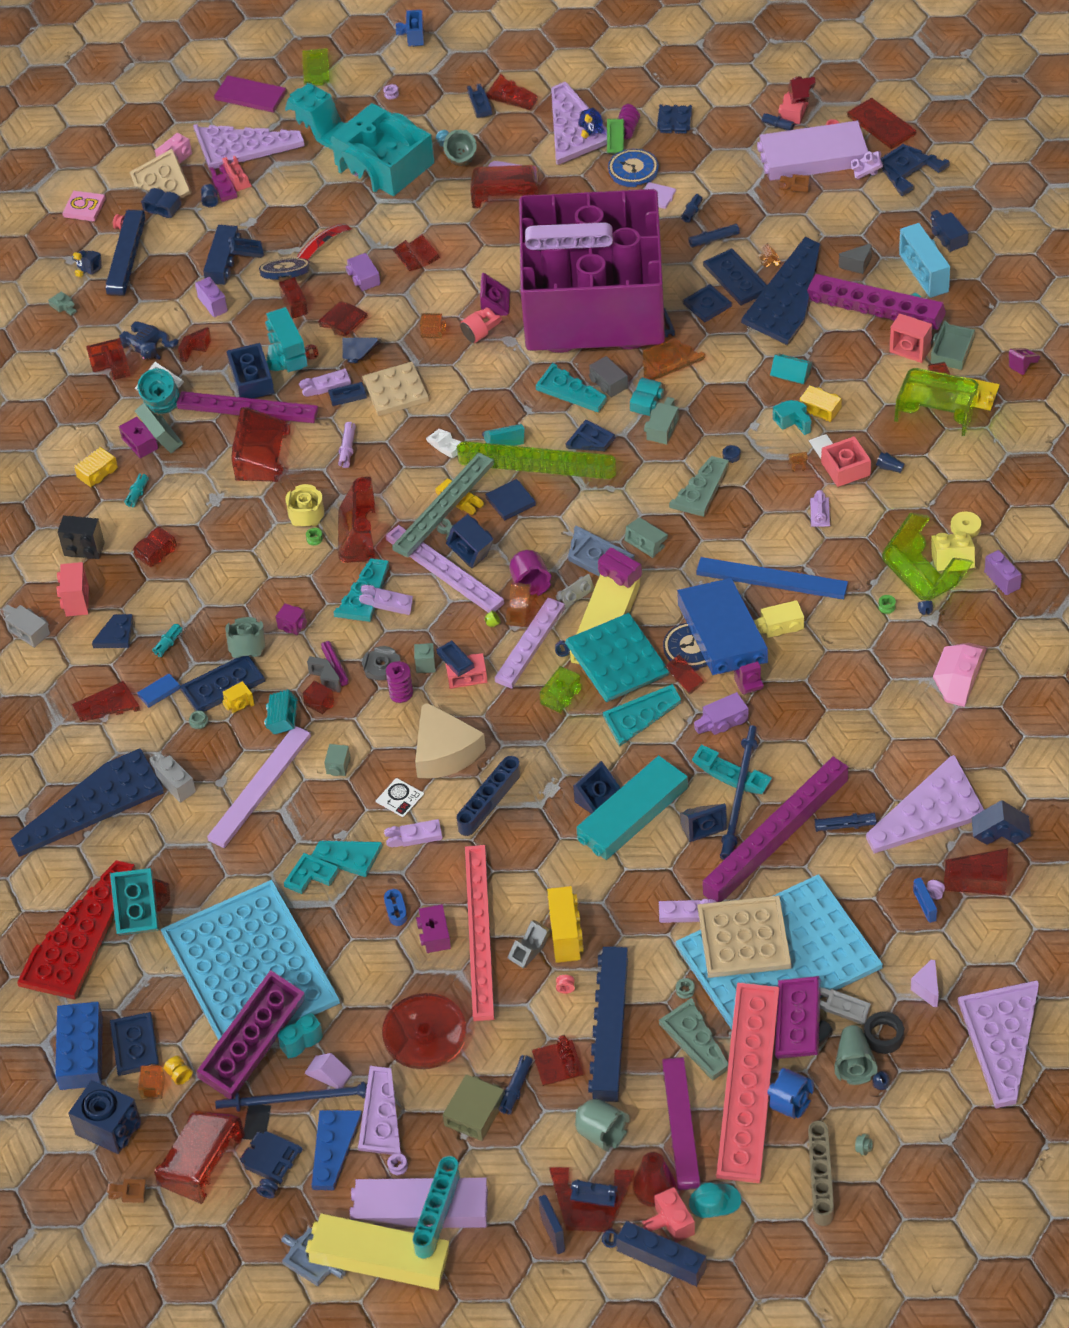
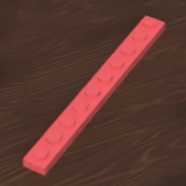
[465,845,494,1021]

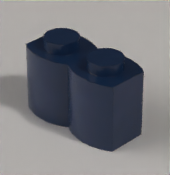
[141,188,182,218]

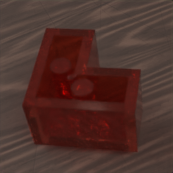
[86,338,130,380]

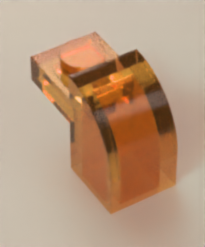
[506,583,531,627]

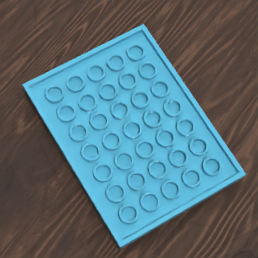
[161,880,340,1041]

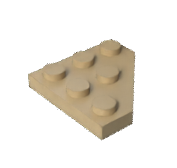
[130,149,192,199]

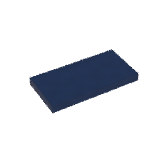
[703,248,767,306]
[180,656,265,712]

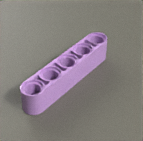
[525,223,613,250]

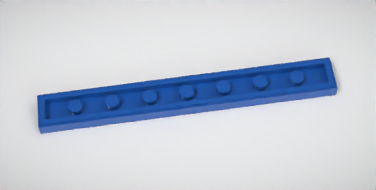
[696,557,848,600]

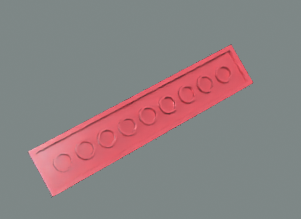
[716,983,779,1183]

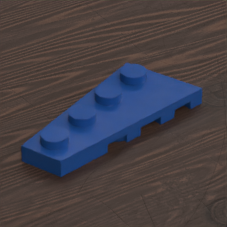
[312,1110,363,1190]

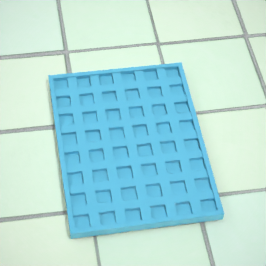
[676,874,883,1030]

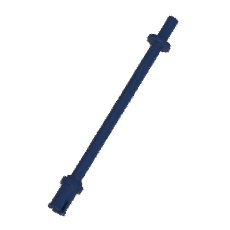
[720,725,758,860]
[215,1081,367,1112]

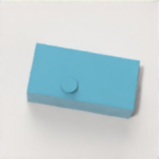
[899,223,950,298]

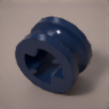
[256,1179,278,1199]

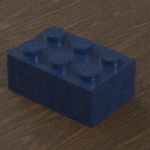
[226,343,275,399]

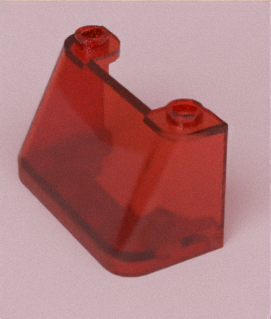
[470,165,539,208]
[231,407,290,482]
[338,477,376,563]
[154,1110,245,1204]

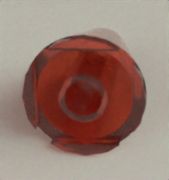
[632,1152,676,1207]

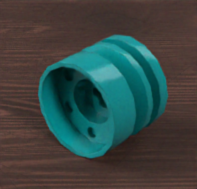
[137,368,180,414]

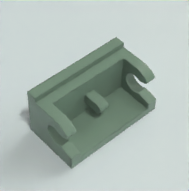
[625,517,668,558]

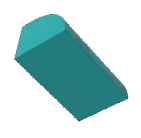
[770,353,813,384]
[484,424,525,451]

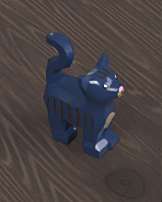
[119,321,179,360]

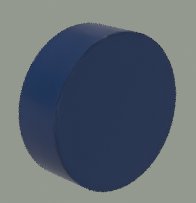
[722,445,741,463]

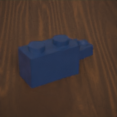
[931,210,969,252]

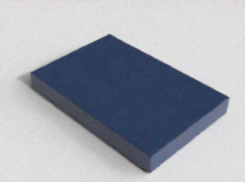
[110,1012,160,1076]

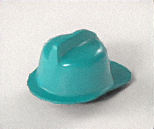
[689,1182,741,1218]

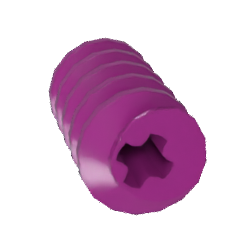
[617,104,640,139]
[386,661,413,703]

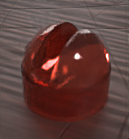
[305,344,319,360]

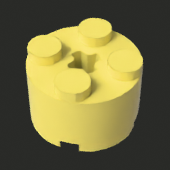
[286,484,325,526]

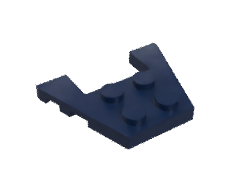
[881,144,950,197]

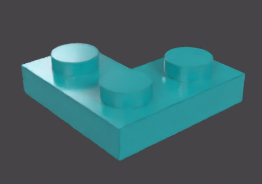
[284,853,339,894]

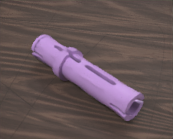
[338,422,356,468]

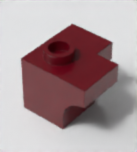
[788,77,816,104]

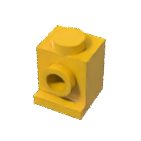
[222,681,255,713]

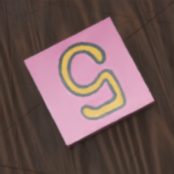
[63,191,106,221]

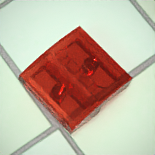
[392,234,440,271]
[318,301,368,336]

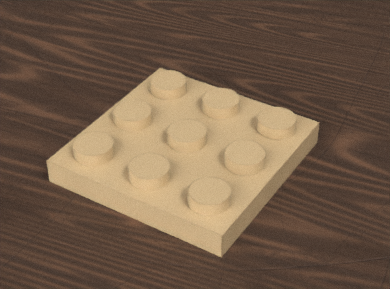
[362,362,429,416]

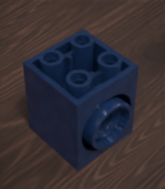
[68,1080,141,1154]

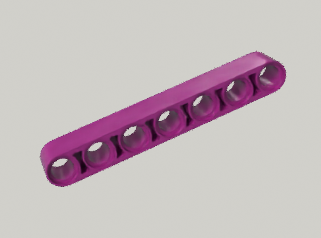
[662,1057,700,1191]

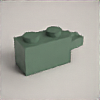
[644,397,679,444]

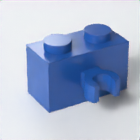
[396,10,424,46]

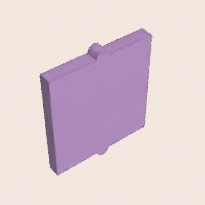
[645,182,676,209]

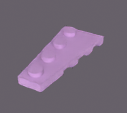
[358,1066,401,1155]

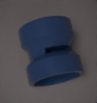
[201,184,218,208]

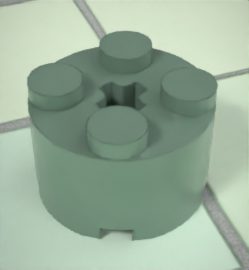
[225,617,266,658]

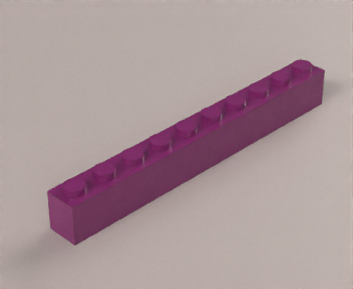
[703,756,848,902]

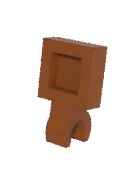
[779,174,809,192]
[107,1179,146,1203]

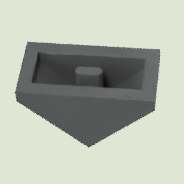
[839,244,872,274]

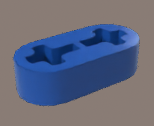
[384,889,407,926]

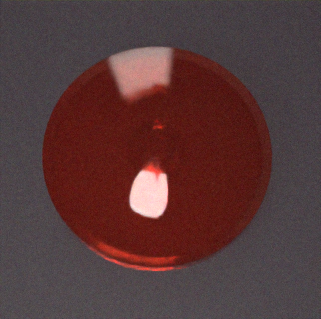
[382,993,467,1069]

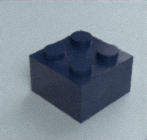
[446,514,494,569]

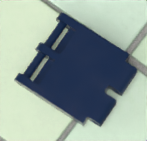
[657,104,692,133]
[240,1131,303,1184]

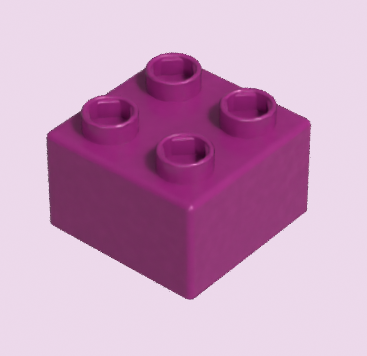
[519,189,665,353]

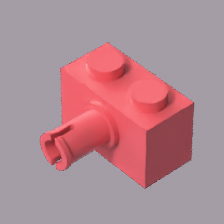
[642,1187,695,1243]

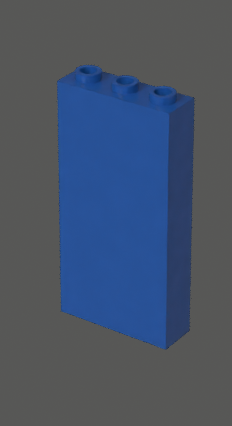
[677,578,768,675]

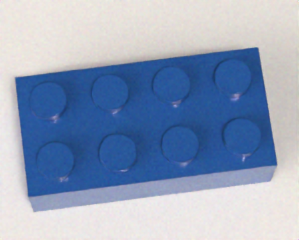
[55,1001,103,1090]

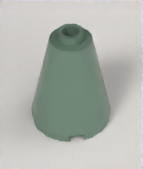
[834,1025,877,1085]

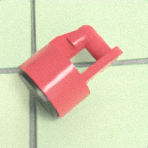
[460,308,502,343]

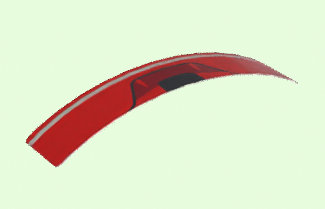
[297,223,353,260]

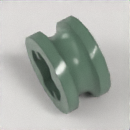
[676,978,694,999]

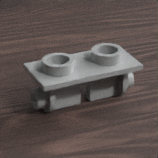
[556,574,595,608]

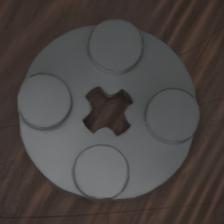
[362,646,400,681]

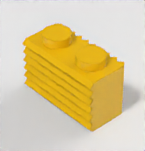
[800,385,842,422]
[74,447,118,487]

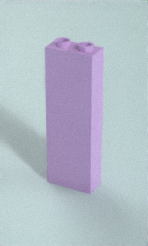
[350,1178,488,1229]

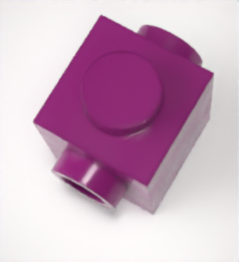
[276,603,307,635]

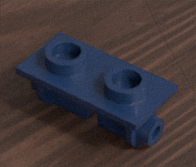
[570,1179,618,1207]

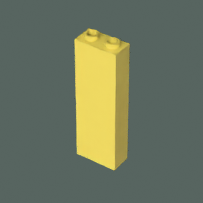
[570,574,640,664]
[306,1213,449,1290]

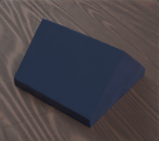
[573,761,621,814]

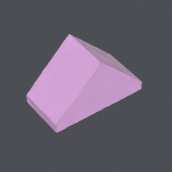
[911,960,939,1007]
[305,1053,352,1088]

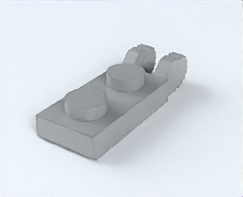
[820,988,871,1025]

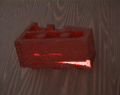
[944,848,1008,895]

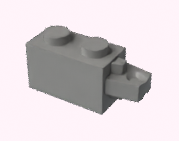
[2,604,50,648]
[149,752,196,803]

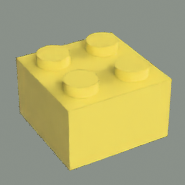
[931,531,975,571]

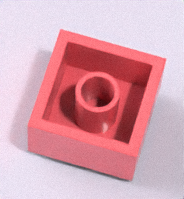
[890,313,932,363]
[821,436,871,487]
[57,562,89,616]

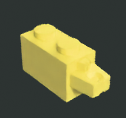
[753,600,804,638]

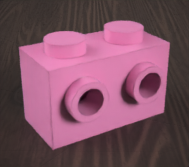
[155,133,192,163]

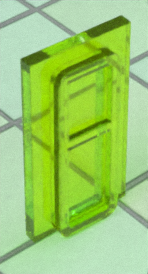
[302,48,330,86]

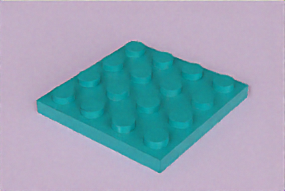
[565,613,670,702]

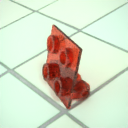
[532,1035,584,1086]

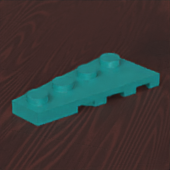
[603,684,681,747]

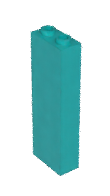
[577,755,688,861]

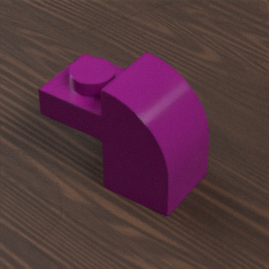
[734,662,764,695]

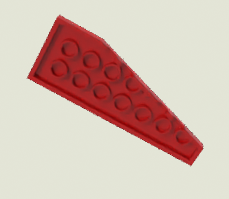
[17,860,136,1000]

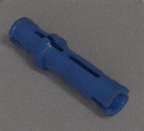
[688,223,740,248]
[814,812,876,832]
[499,1055,533,1115]

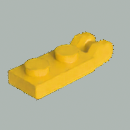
[435,478,484,515]

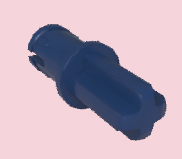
[762,113,795,131]
[681,194,703,223]

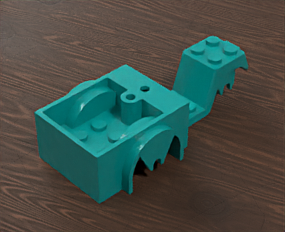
[285,83,434,197]

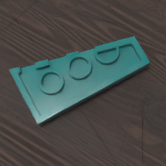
[536,362,607,412]
[333,558,389,622]

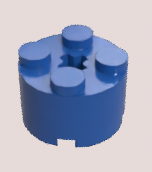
[767,1068,814,1119]

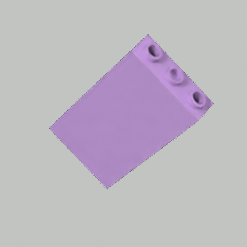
[757,121,868,181]

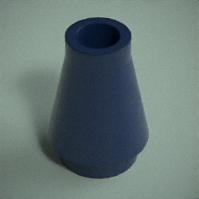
[876,452,905,473]

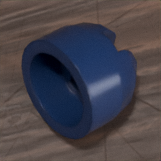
[917,601,933,615]
[555,640,570,657]
[872,1071,890,1090]
[602,1229,619,1248]

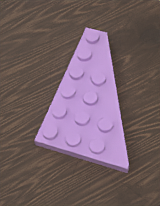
[551,82,607,165]
[193,124,304,169]
[866,755,984,853]
[958,981,1039,1108]

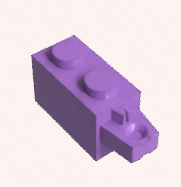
[694,692,748,735]

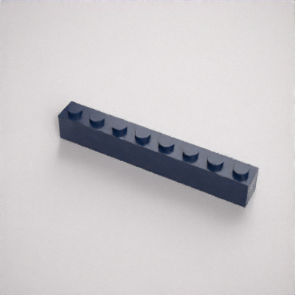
[588,947,628,1102]

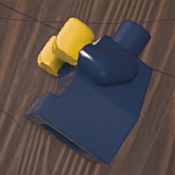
[72,250,102,277]

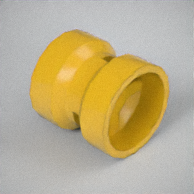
[164,1055,193,1085]

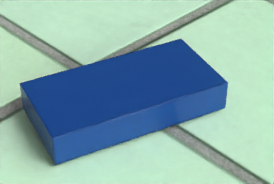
[137,674,180,708]
[913,877,937,923]

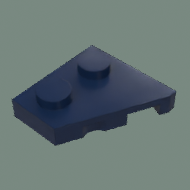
[565,419,615,451]
[92,614,133,648]

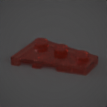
[486,74,538,110]

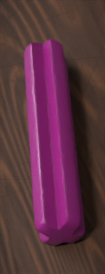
[321,641,349,686]

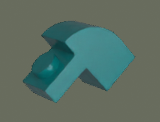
[773,400,812,435]

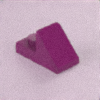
[1009,348,1040,375]

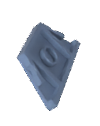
[568,526,635,576]

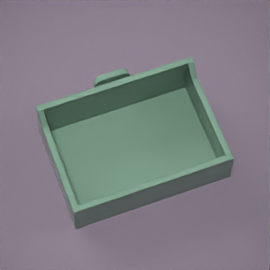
[931,321,975,370]
[135,403,183,454]

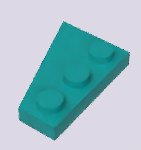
[311,841,383,877]

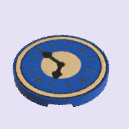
[608,149,658,187]

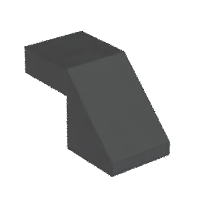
[307,656,341,693]
[507,920,551,968]

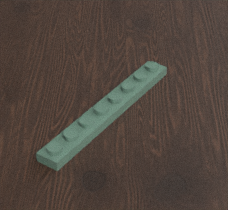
[392,453,494,558]

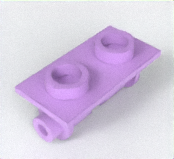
[810,490,830,527]

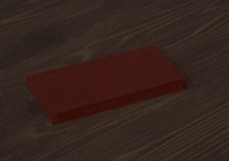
[847,97,916,149]

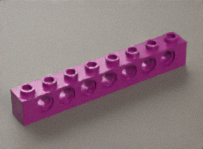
[807,274,946,330]

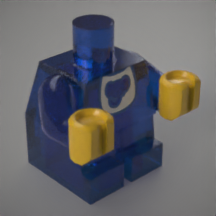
[578,107,604,139]

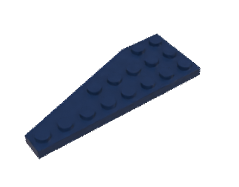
[741,236,820,345]
[10,748,164,857]

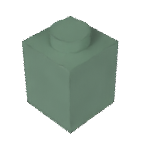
[414,643,436,673]
[324,744,350,776]

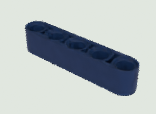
[456,756,521,836]

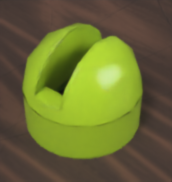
[484,610,501,627]

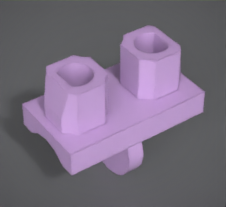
[851,151,883,179]

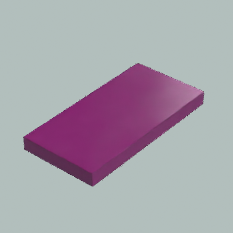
[214,75,286,113]
[775,976,821,1059]

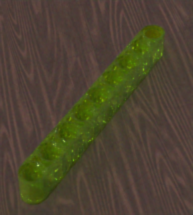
[457,441,616,479]

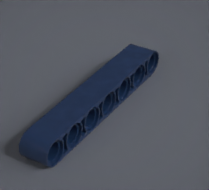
[106,209,145,296]

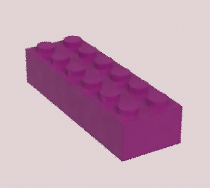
[197,970,305,1099]

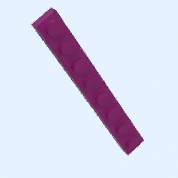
[177,391,318,423]

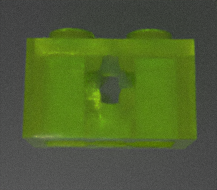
[539,666,581,713]

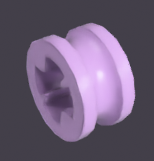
[383,84,399,99]
[926,880,945,899]
[387,1153,408,1175]

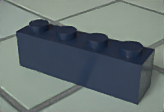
[203,225,242,285]
[616,1221,706,1287]

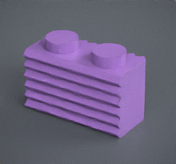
[346,253,380,291]
[195,277,228,317]
[984,550,1022,595]

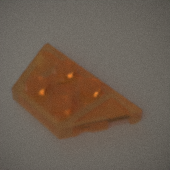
[643,338,705,380]

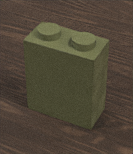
[443,1074,505,1141]

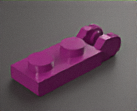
[209,164,237,202]

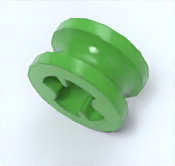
[306,528,323,545]
[878,595,896,614]

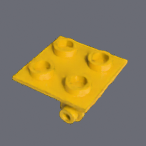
[955,377,1000,411]

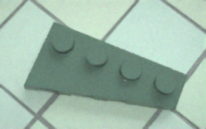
[669,456,729,517]
[659,998,728,1081]

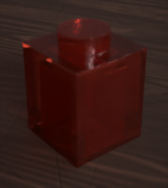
[302,680,334,715]

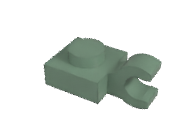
[48,291,77,315]

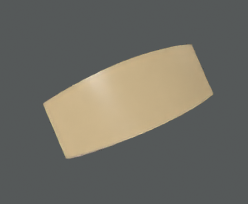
[415,703,486,778]

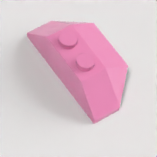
[933,643,987,707]

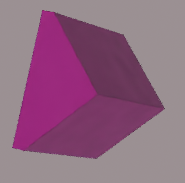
[480,272,510,316]

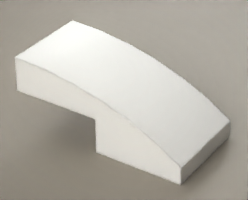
[426,429,466,458]

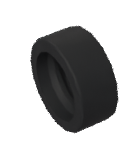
[864,1011,904,1054]

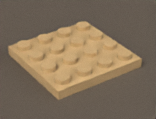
[697,896,791,978]

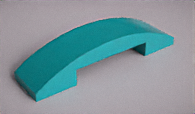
[692,744,772,794]

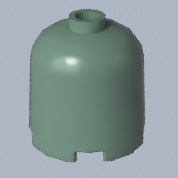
[443,130,477,166]
[575,1099,630,1152]

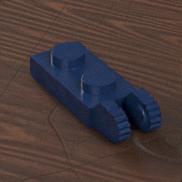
[467,84,492,118]

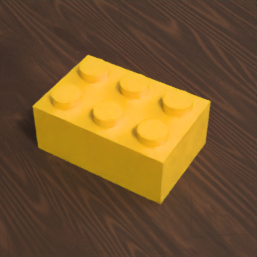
[547,886,583,963]

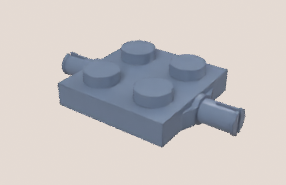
[281,1227,346,1286]

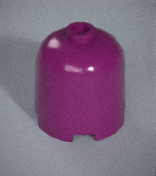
[509,550,551,597]

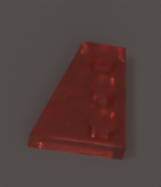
[72,681,141,722]

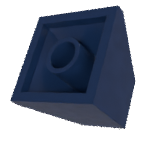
[342,338,382,362]
[680,803,727,843]

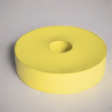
[951,512,981,538]

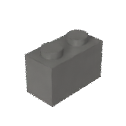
[589,356,628,398]

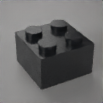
[57,515,105,559]

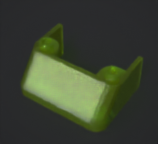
[894,368,978,436]
[882,513,973,601]

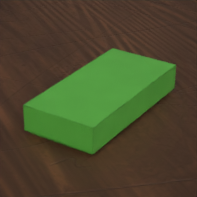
[607,119,624,153]

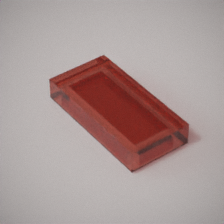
[664,655,704,695]

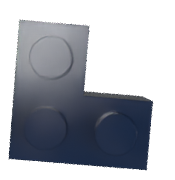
[971,800,1031,845]

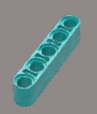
[413,1156,460,1259]

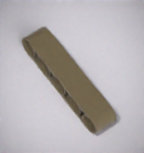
[808,1121,834,1226]

